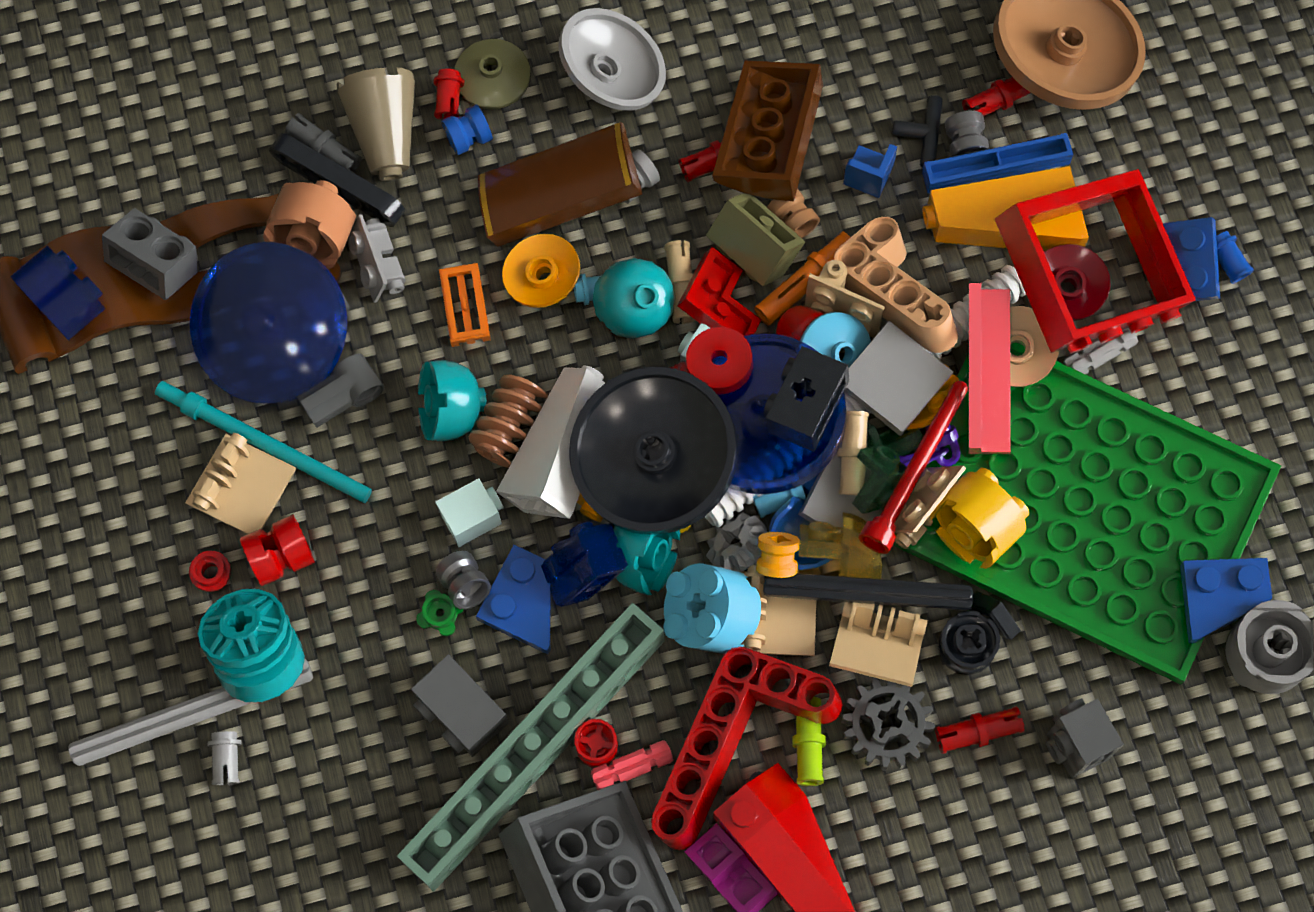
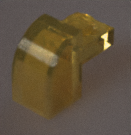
[799,512,882,579]

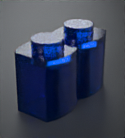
[10,245,105,340]

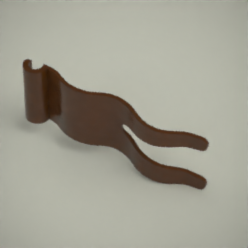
[0,193,342,374]

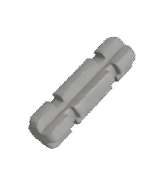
[1063,328,1138,374]

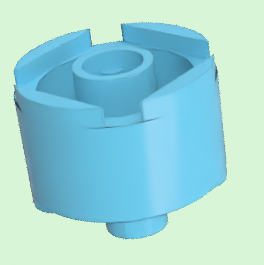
[663,563,761,654]

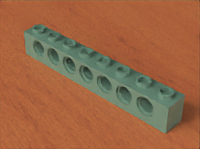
[397,602,665,892]

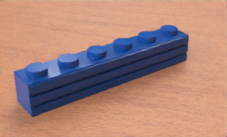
[922,133,1073,194]

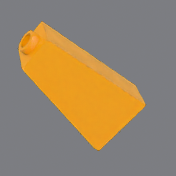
[922,166,1089,252]

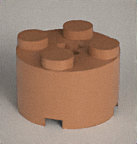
[263,180,356,271]

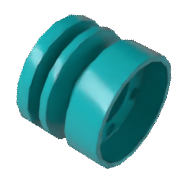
[198,589,305,702]

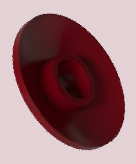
[1044,244,1111,321]

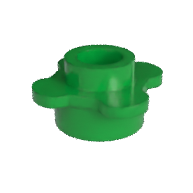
[416,590,464,636]

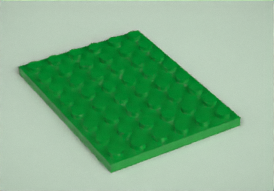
[893,342,1281,685]

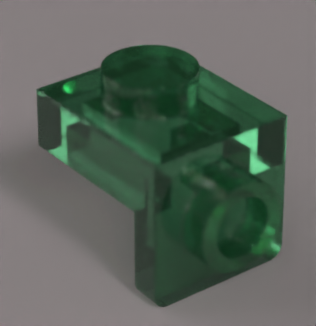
[866,422,923,466]
[852,445,906,514]

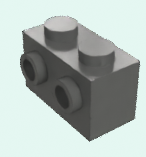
[411,654,510,757]
[1046,698,1124,779]

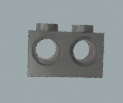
[102,208,197,300]

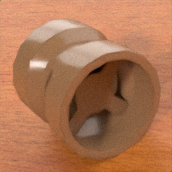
[767,188,820,238]

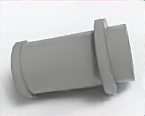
[207,731,242,785]

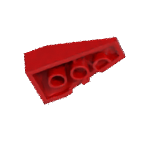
[713,763,855,912]

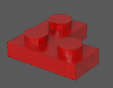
[677,247,761,344]

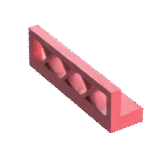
[969,283,1011,454]

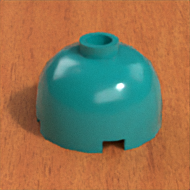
[593,258,676,339]
[418,360,487,441]
[604,526,680,595]

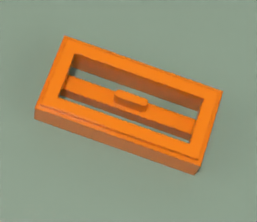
[439,263,491,347]

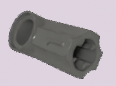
[297,354,384,428]

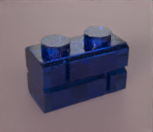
[541,522,628,607]

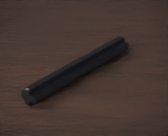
[763,574,973,610]

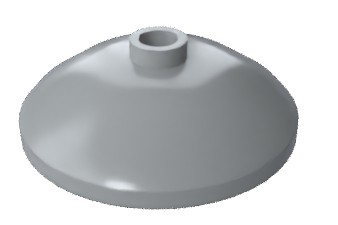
[558,8,666,111]

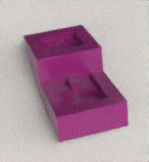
[684,823,778,912]

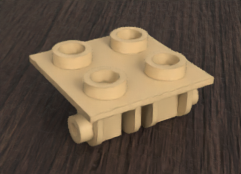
[805,260,885,338]
[185,432,297,534]
[894,466,966,549]
[741,565,816,657]
[829,602,928,687]

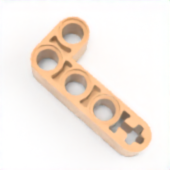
[834,217,958,353]

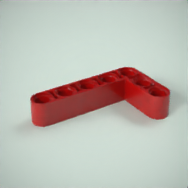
[651,647,843,850]

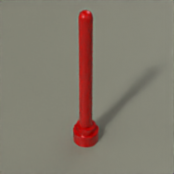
[858,381,968,554]

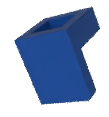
[843,144,897,198]

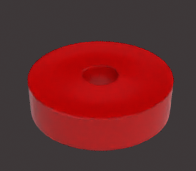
[686,327,753,394]

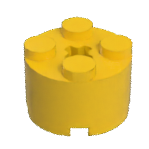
[929,467,1030,569]

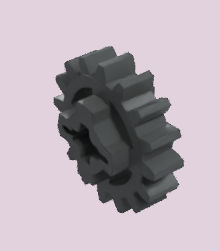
[841,678,935,771]

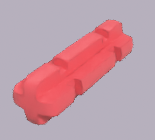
[591,740,673,790]

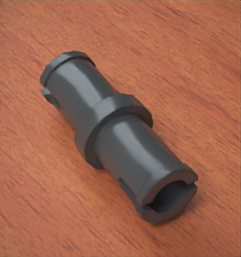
[285,113,362,173]

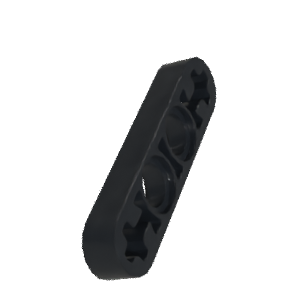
[269,133,405,227]

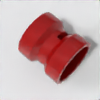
[574,719,618,768]

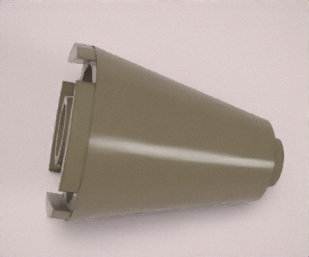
[336,68,415,181]

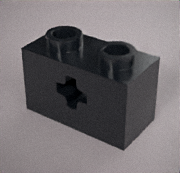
[763,346,849,452]

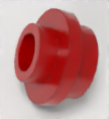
[189,551,231,592]

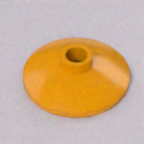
[502,234,580,308]

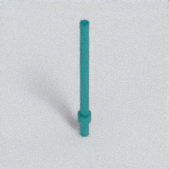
[155,381,372,503]

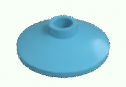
[798,312,871,368]

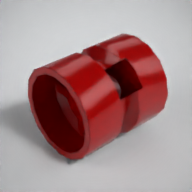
[240,514,315,587]

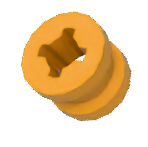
[756,532,800,578]

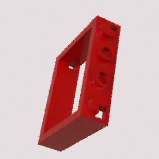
[994,169,1196,354]

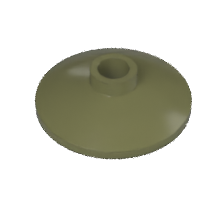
[455,39,531,110]

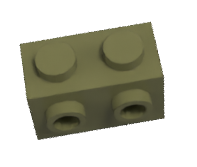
[706,193,805,286]

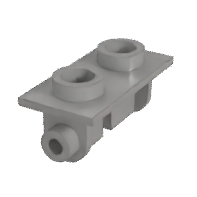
[348,215,406,303]

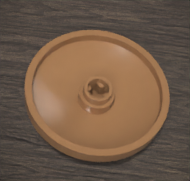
[993,0,1145,110]

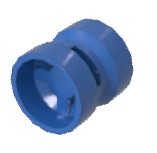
[441,104,493,156]

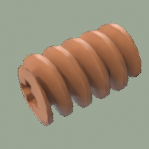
[468,375,548,468]

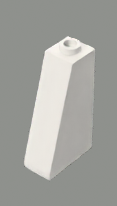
[496,365,605,519]

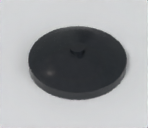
[569,367,738,535]

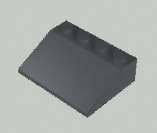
[498,781,683,912]

